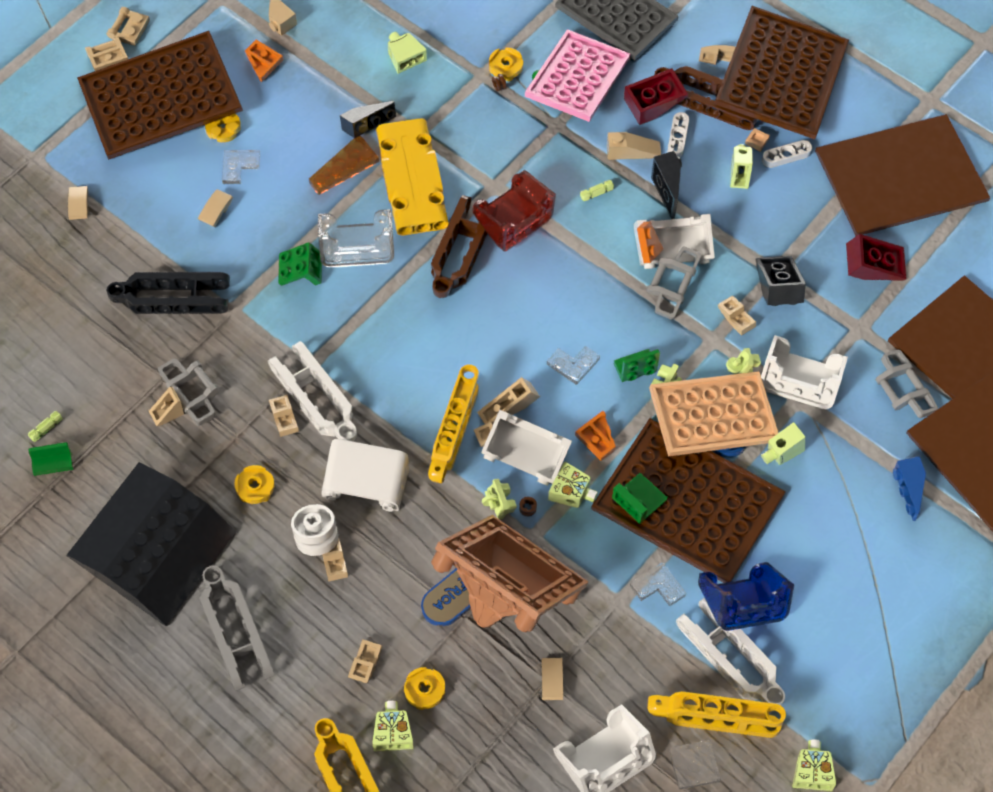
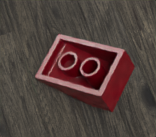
[624,68,688,125]
[846,234,907,281]

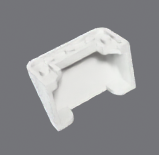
[634,214,715,269]
[761,335,848,409]
[481,410,572,486]
[322,439,409,511]
[553,704,656,792]

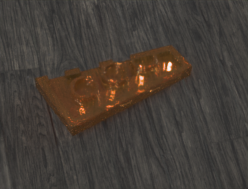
[309,135,379,195]

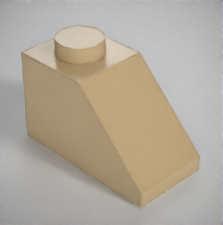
[269,0,297,36]

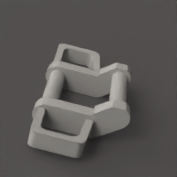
[646,246,701,320]
[875,350,938,418]
[158,358,219,426]

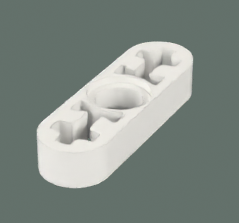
[667,112,689,157]
[762,140,812,168]

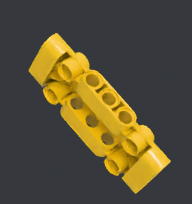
[376,118,449,236]

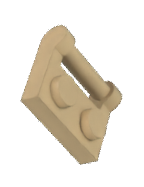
[106,7,150,46]
[85,37,128,71]

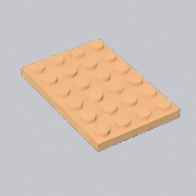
[649,371,778,456]

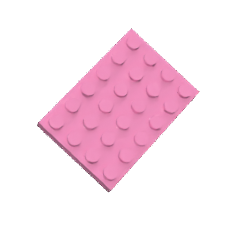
[525,29,630,122]

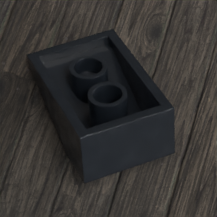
[651,151,682,220]
[756,256,806,306]

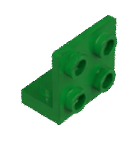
[278,242,322,286]
[613,349,660,382]
[612,473,667,524]

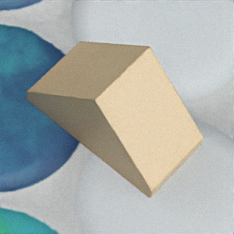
[149,387,184,426]

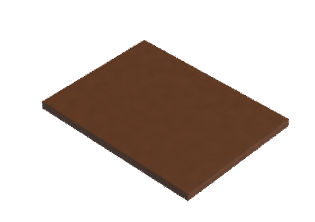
[714,6,849,139]
[77,31,243,160]
[815,114,990,236]
[888,275,993,399]
[906,372,993,532]
[591,418,786,586]

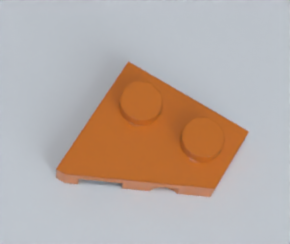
[245,39,283,82]
[637,221,663,263]
[575,411,616,461]

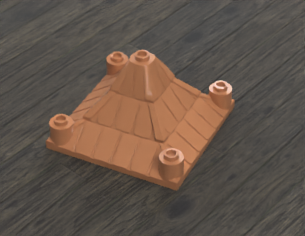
[431,515,588,632]

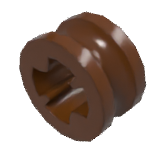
[492,74,506,91]
[519,496,537,517]

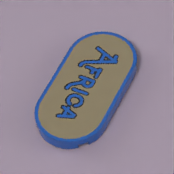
[421,568,471,626]

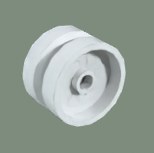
[291,504,339,556]

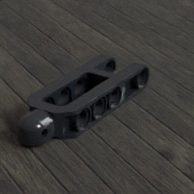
[106,272,230,314]

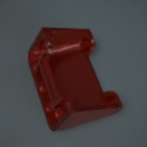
[473,170,556,252]

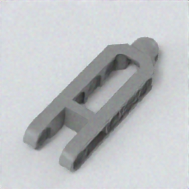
[200,566,275,691]

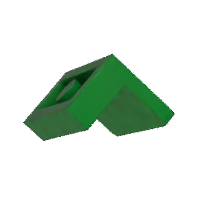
[28,442,73,476]

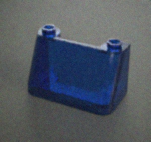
[698,562,794,631]

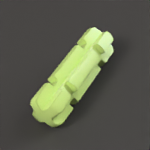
[580,180,614,201]
[28,411,63,442]

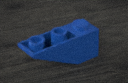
[893,456,926,521]

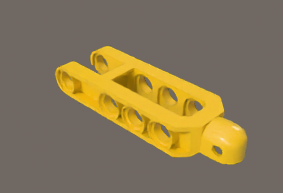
[428,364,479,484]
[647,691,786,738]
[314,718,379,792]

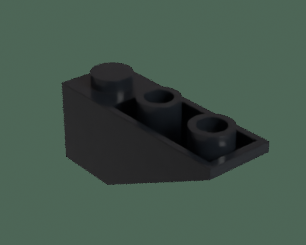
[340,101,396,138]

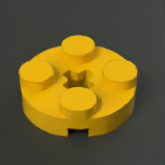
[489,47,523,81]
[205,114,241,143]
[234,465,275,504]
[404,667,445,710]

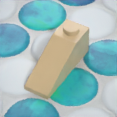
[607,132,661,160]
[477,377,540,424]

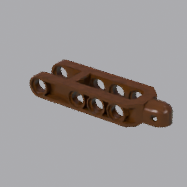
[654,66,757,130]
[431,195,497,298]

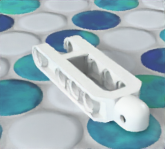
[268,341,357,442]
[676,596,785,706]

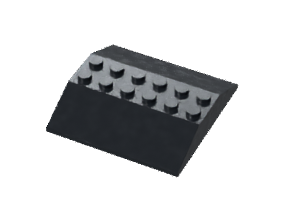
[66,462,236,627]

